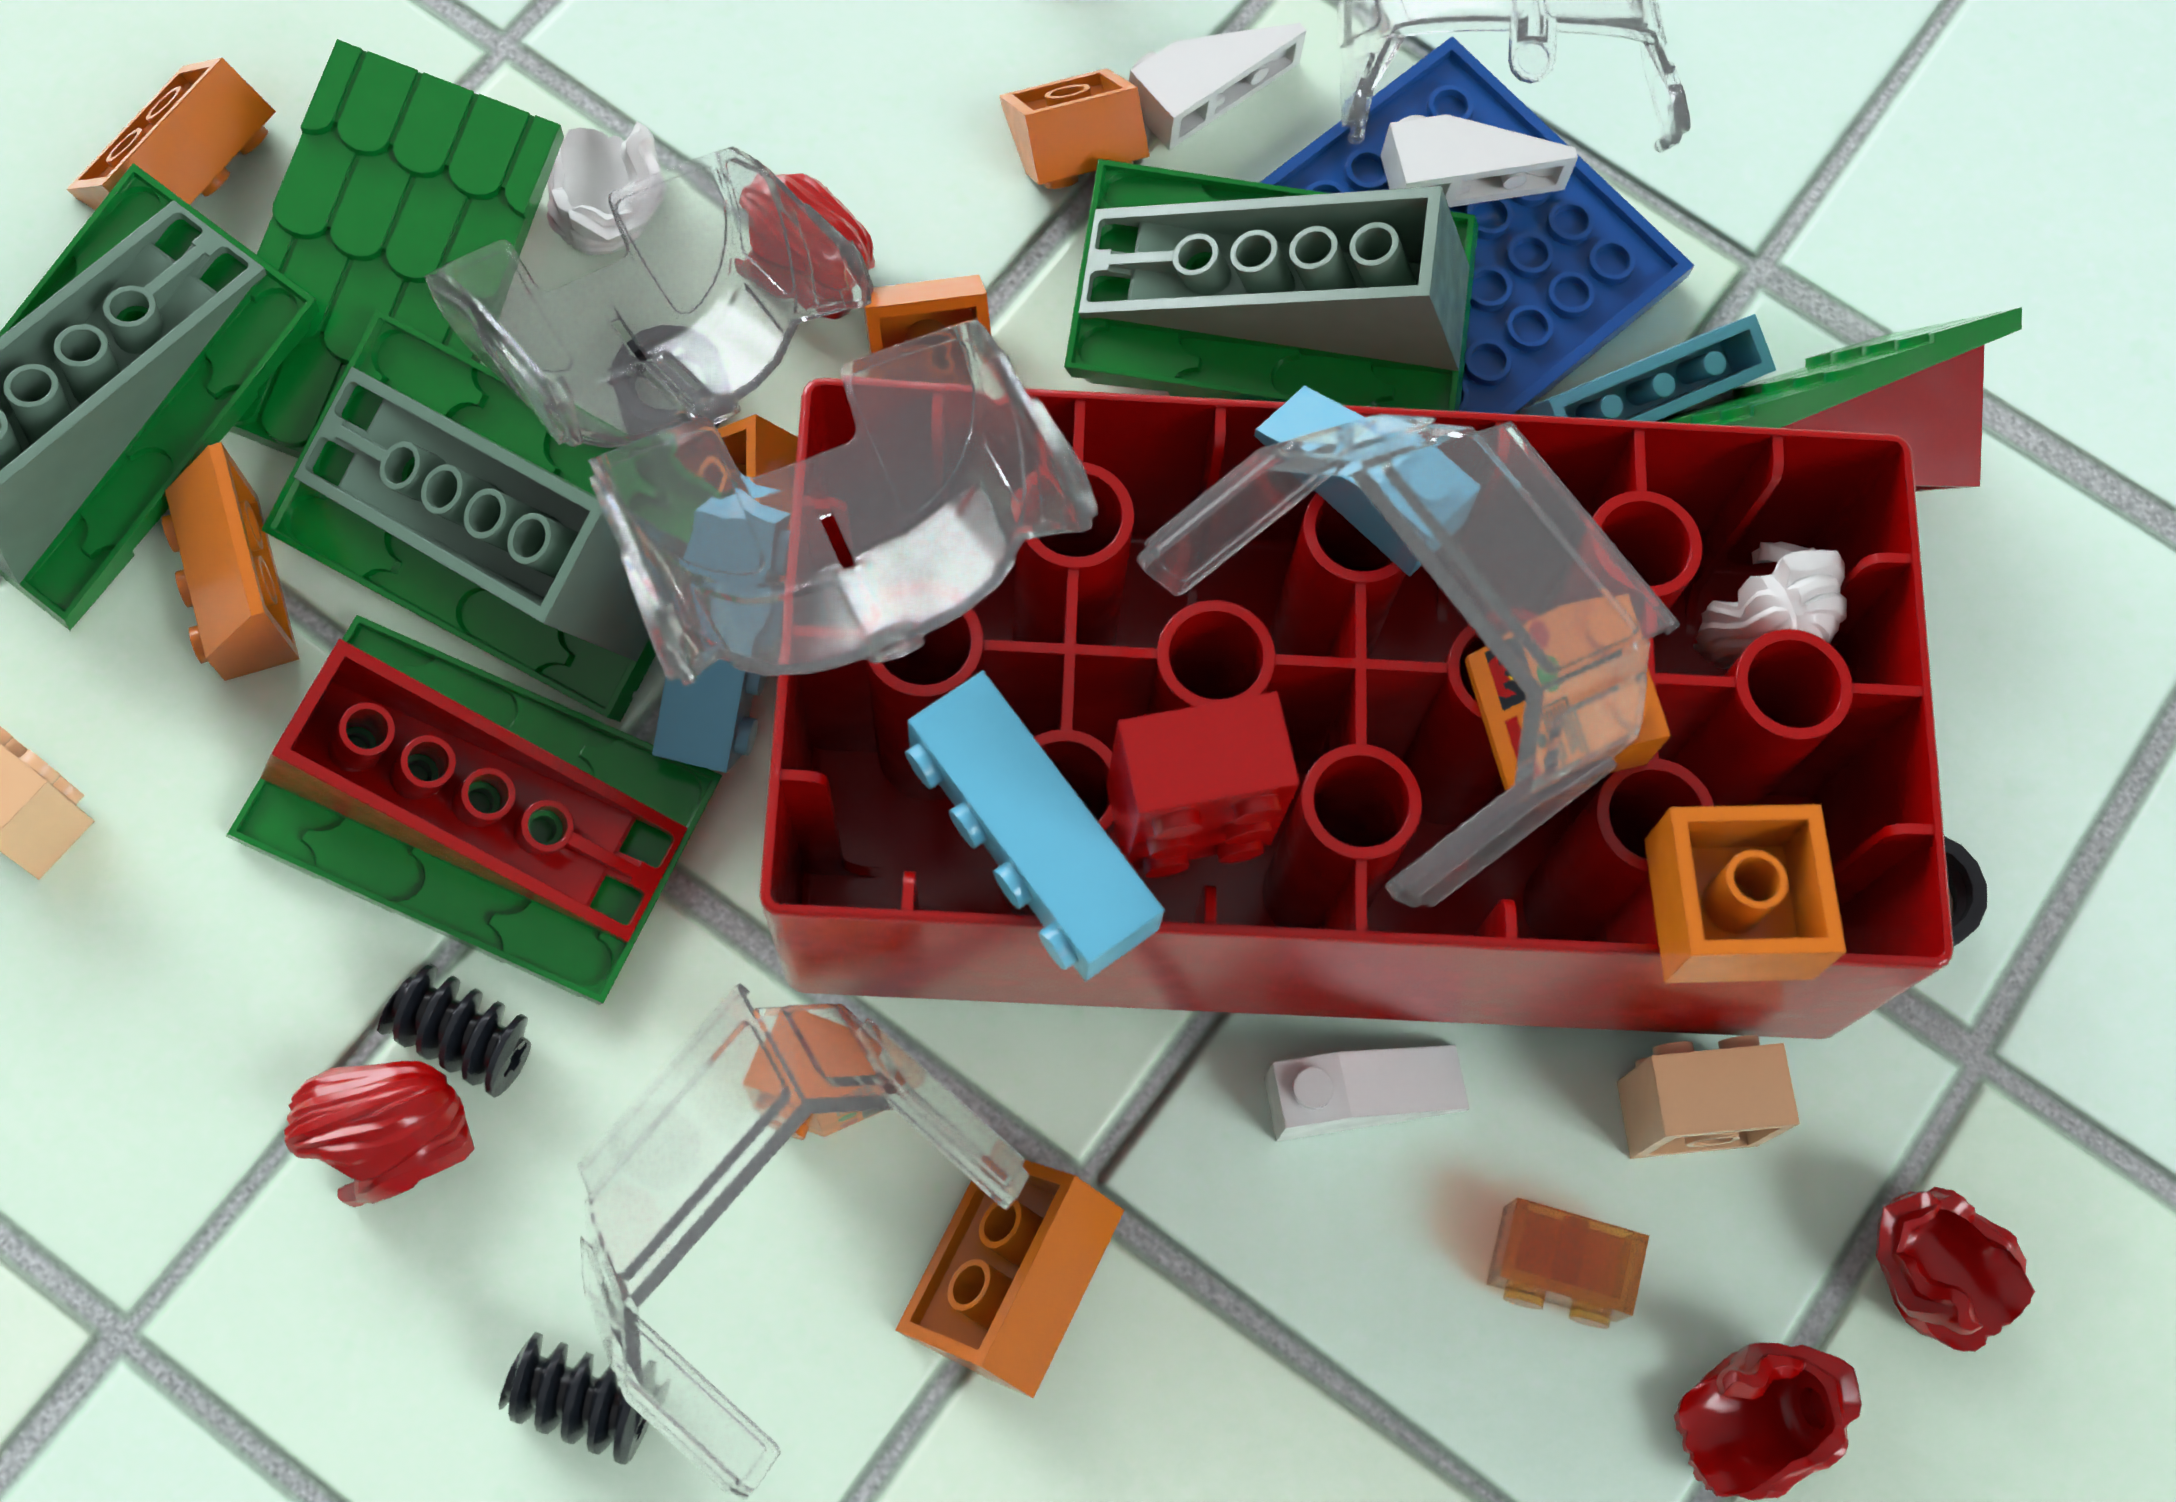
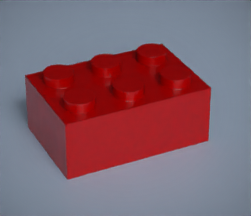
[1106,691,1299,877]

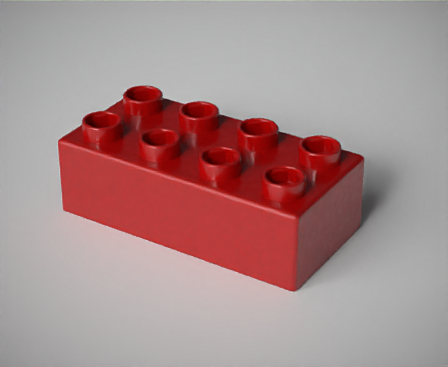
[760,378,1954,1039]

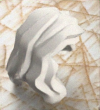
[547,121,667,255]
[1693,541,1847,669]

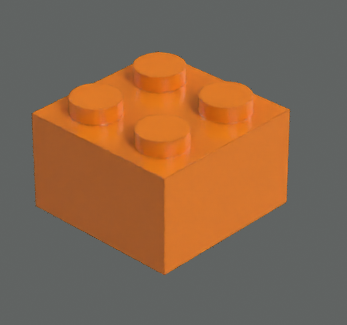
[1644,805,1846,983]

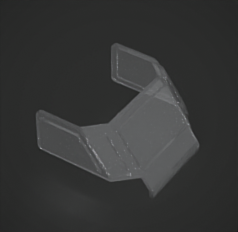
[1136,414,1679,908]
[577,983,1029,1500]

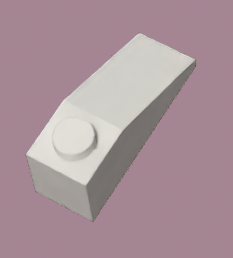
[1129,22,1307,151]
[1381,114,1578,207]
[1264,1045,1470,1142]

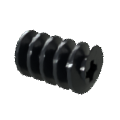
[377,963,531,1098]
[498,1332,659,1465]

